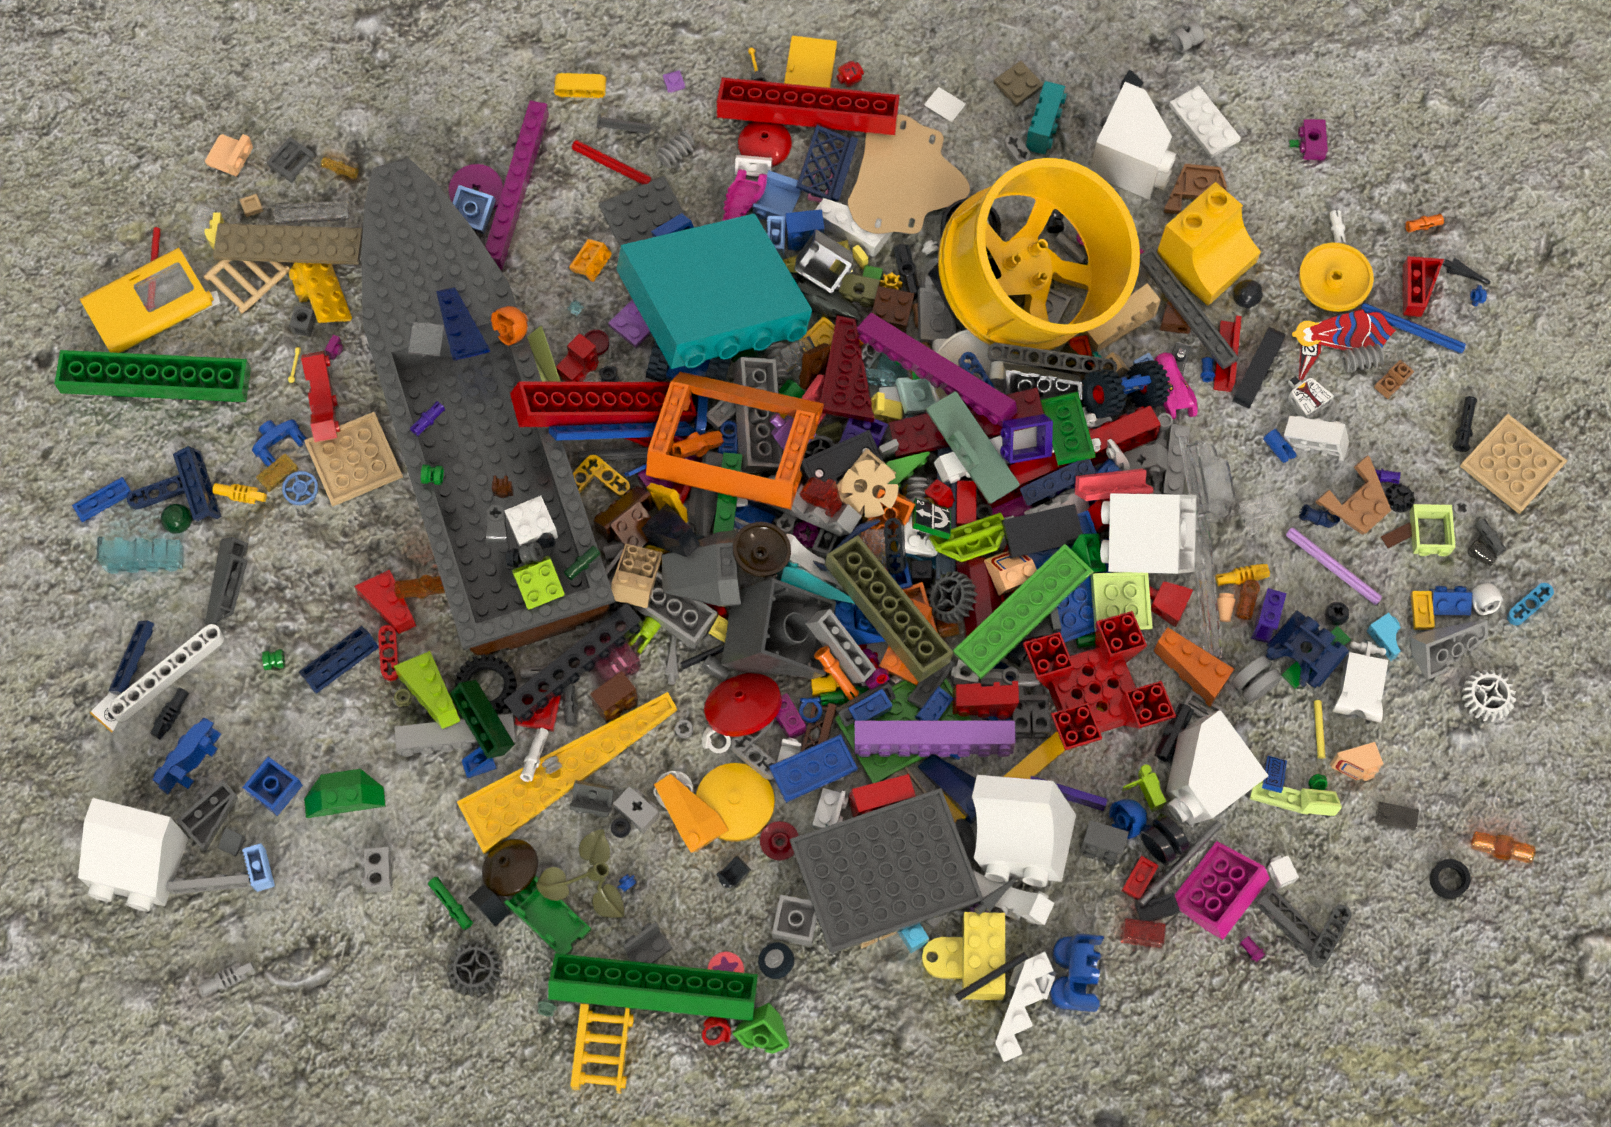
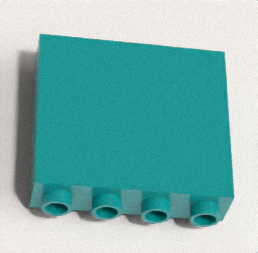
[616,213,812,369]

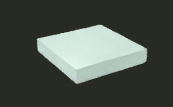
[896,377,936,414]

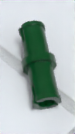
[564,545,601,581]

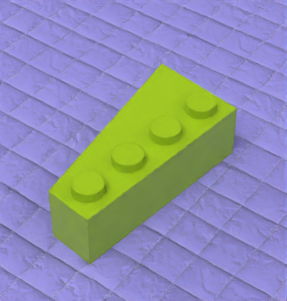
[394,651,460,729]

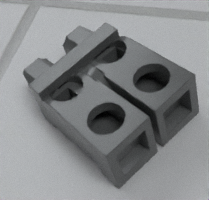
[1012,686,1051,739]

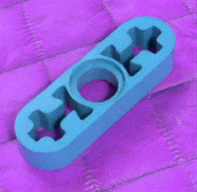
[1507,583,1554,626]

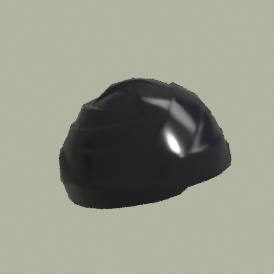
[1232,279,1263,308]

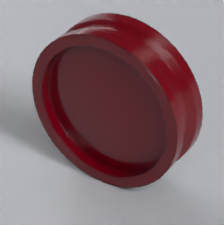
[584,329,609,356]

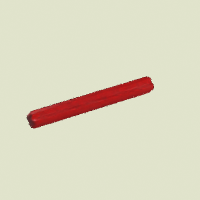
[571,140,652,185]

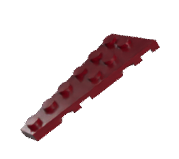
[820,316,875,423]

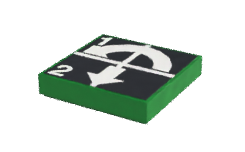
[912,498,951,539]

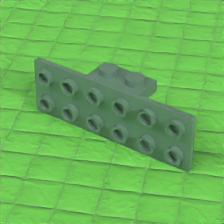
[926,391,1020,504]

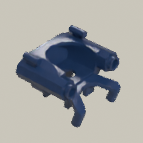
[1265,610,1349,689]

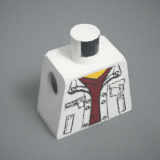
[1288,376,1334,419]

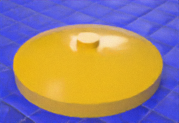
[1299,243,1374,312]
[696,763,775,842]

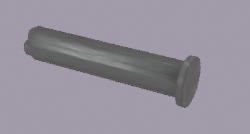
[596,114,651,134]

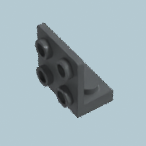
[623,921,672,963]

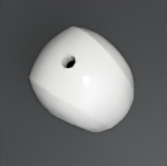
[1472,583,1503,615]

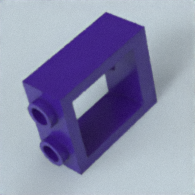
[1000,414,1053,464]

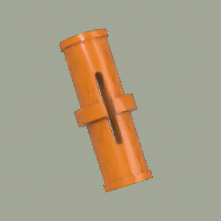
[1405,213,1444,233]

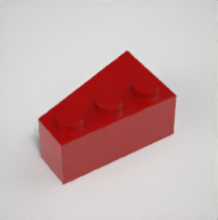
[1402,256,1444,317]
[354,570,416,634]
[952,681,1019,719]
[848,774,916,818]

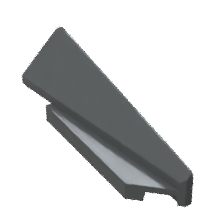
[688,451,723,540]
[205,537,249,625]

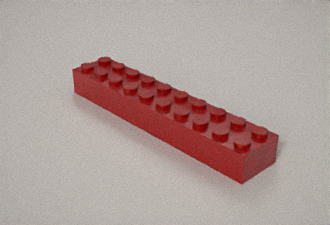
[717,77,900,135]
[510,382,697,427]
[978,406,1161,509]

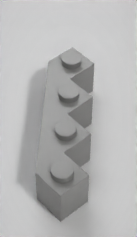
[766,475,862,536]

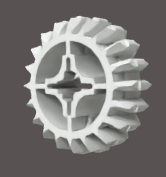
[1462,669,1516,722]

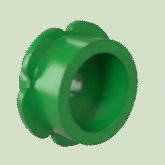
[1308,774,1328,790]

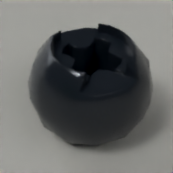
[1325,602,1349,626]

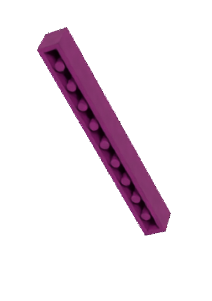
[485,100,549,270]
[857,313,1017,427]

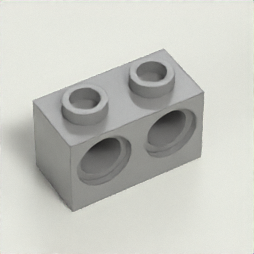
[361,847,393,893]

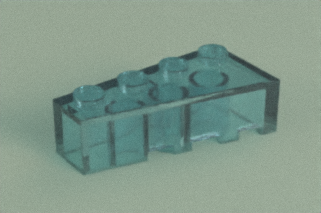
[96,536,184,574]

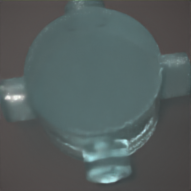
[568,300,584,316]

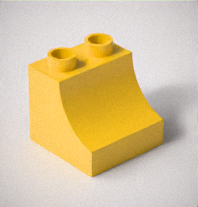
[1157,182,1261,306]

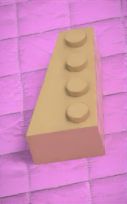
[1084,283,1161,352]

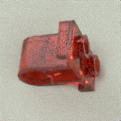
[799,477,842,517]

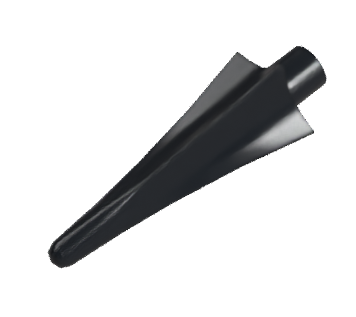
[1442,257,1490,284]

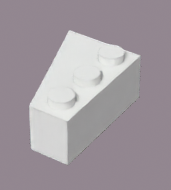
[1284,416,1349,462]

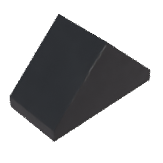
[469,884,510,927]

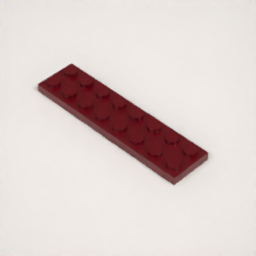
[889,388,1043,459]

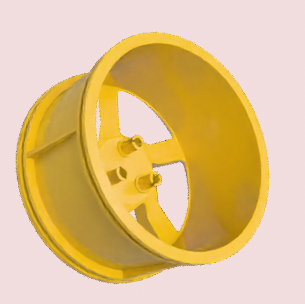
[938,158,1140,355]

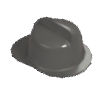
[955,819,976,861]

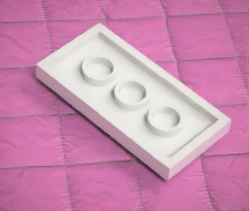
[1169,86,1241,158]

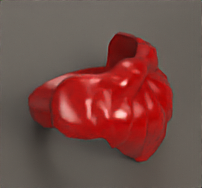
[701,1016,732,1045]

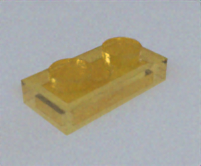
[256,453,298,492]

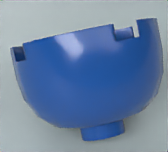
[1109,799,1147,839]

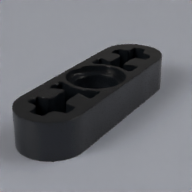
[885,518,906,574]

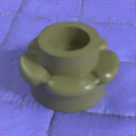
[394,689,413,707]

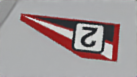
[1299,344,1321,380]

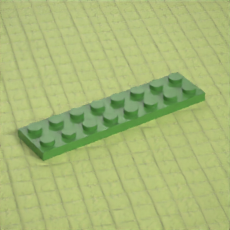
[953,544,1093,679]

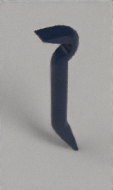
[813,518,880,571]

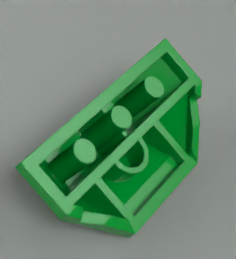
[304,769,386,818]

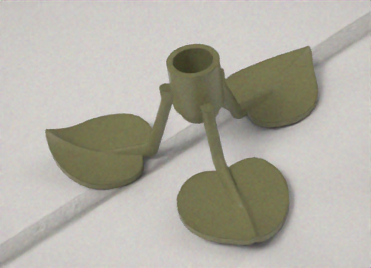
[536,829,624,918]

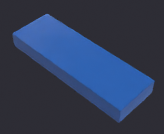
[72,477,132,522]

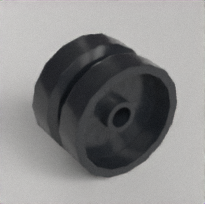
[1139,814,1190,866]

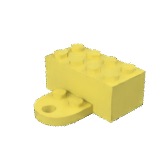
[922,912,1005,1000]

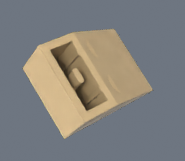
[611,544,663,608]

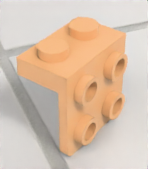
[205,134,253,177]

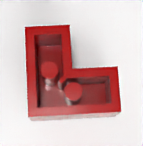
[556,333,599,382]

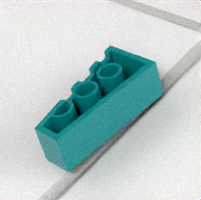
[1026,81,1067,155]

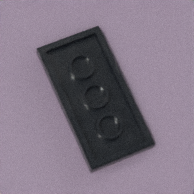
[1001,504,1082,558]

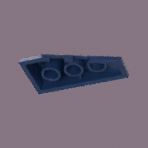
[918,754,977,825]

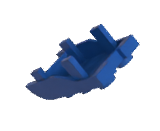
[152,717,221,794]

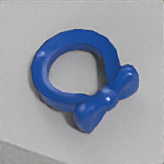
[799,697,822,723]

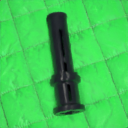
[1452,396,1477,452]

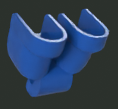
[1049,934,1104,1012]

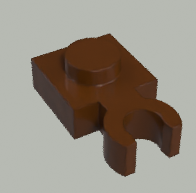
[492,476,514,498]

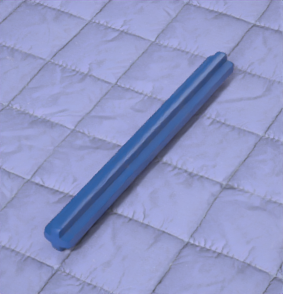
[1360,303,1466,353]

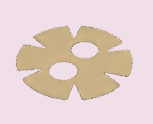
[841,460,898,517]

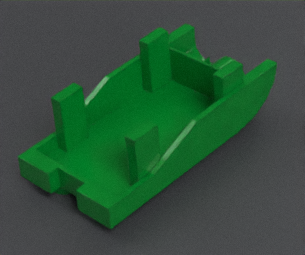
[504,876,592,954]

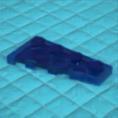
[436,287,490,361]

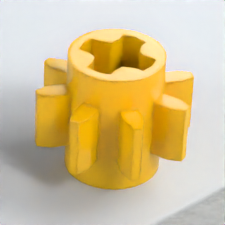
[880,272,902,290]

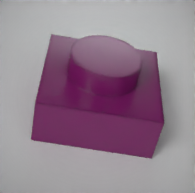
[325,335,343,360]

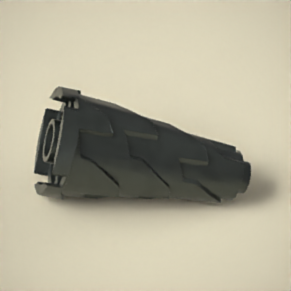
[797,276,862,325]

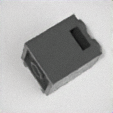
[794,229,854,294]

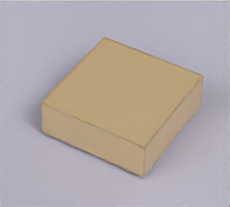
[240,193,263,217]

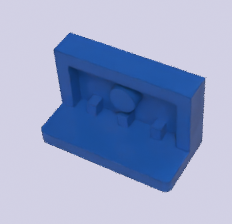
[1429,586,1472,615]

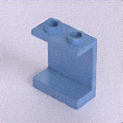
[753,170,802,220]

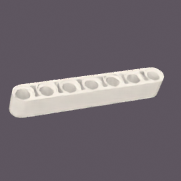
[108,624,224,722]

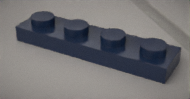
[108,620,154,695]

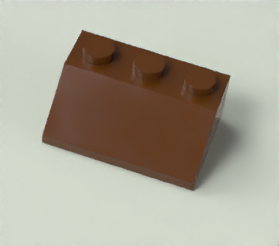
[593,486,653,543]

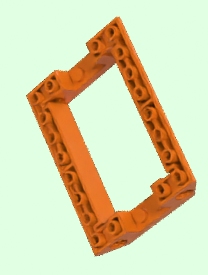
[646,372,824,510]

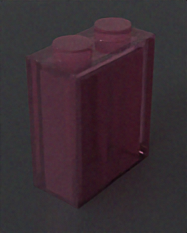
[586,630,641,683]

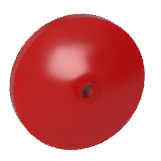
[704,673,782,737]

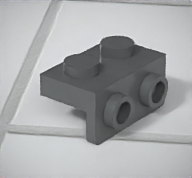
[569,780,615,817]

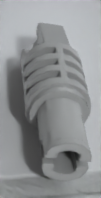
[198,962,255,996]

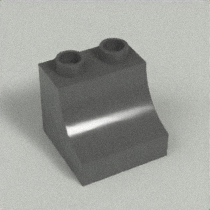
[721,578,836,679]

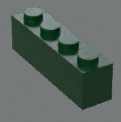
[449,680,515,759]

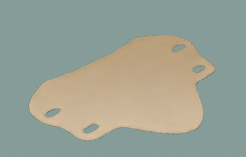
[848,114,970,234]

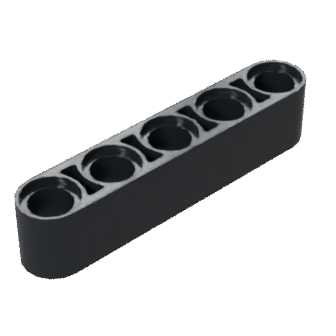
[1232,327,1286,409]

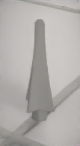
[665,634,679,685]

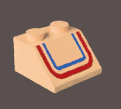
[984,551,1037,596]
[1330,742,1383,781]

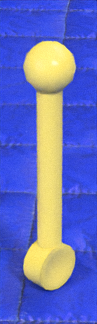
[288,347,301,383]

